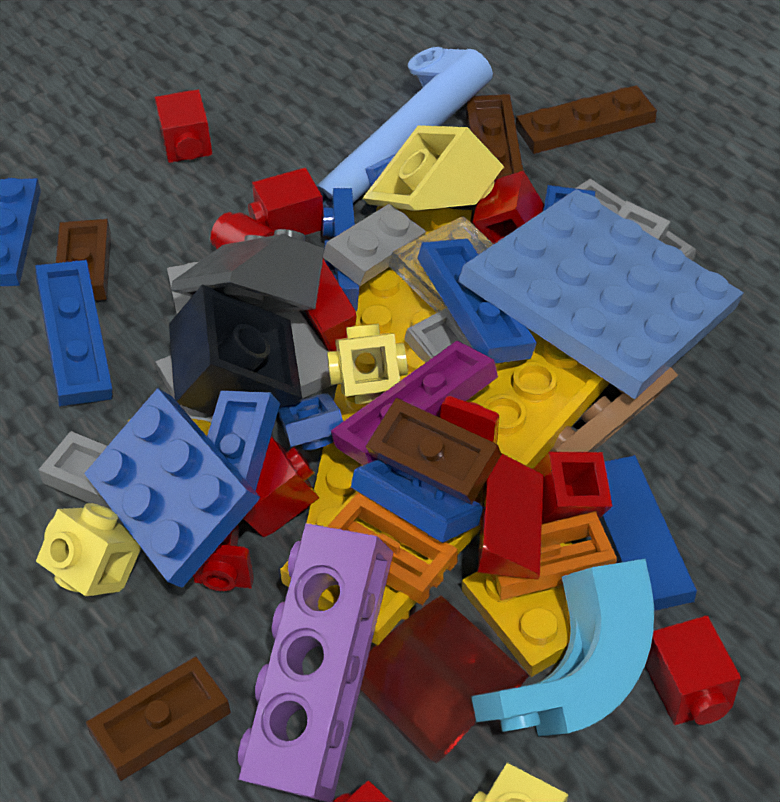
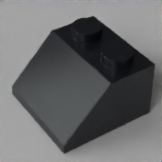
[169,284,302,416]

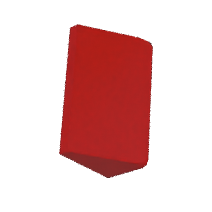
[304,259,357,352]
[478,454,543,580]

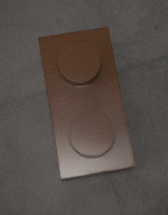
[56,219,111,300]
[365,398,502,505]
[86,656,231,781]

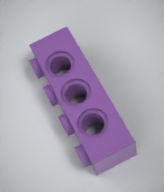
[238,523,393,802]

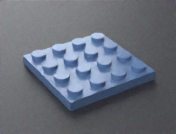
[458,189,744,399]

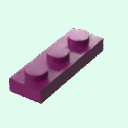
[331,341,498,465]

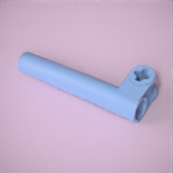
[316,47,493,208]

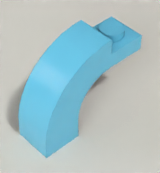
[471,559,654,736]

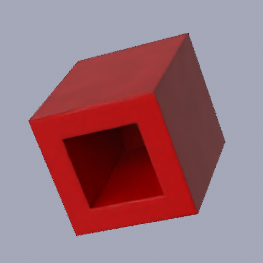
[155,89,213,163]
[248,167,323,235]
[473,170,544,247]
[243,436,319,537]
[533,452,613,524]
[645,615,741,726]

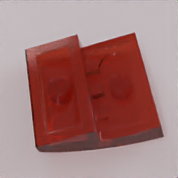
[360,595,530,764]

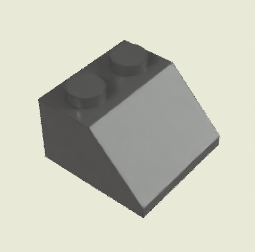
[171,229,324,313]

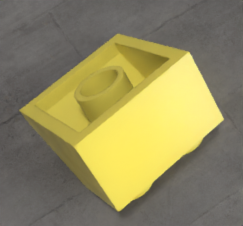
[363,125,504,211]

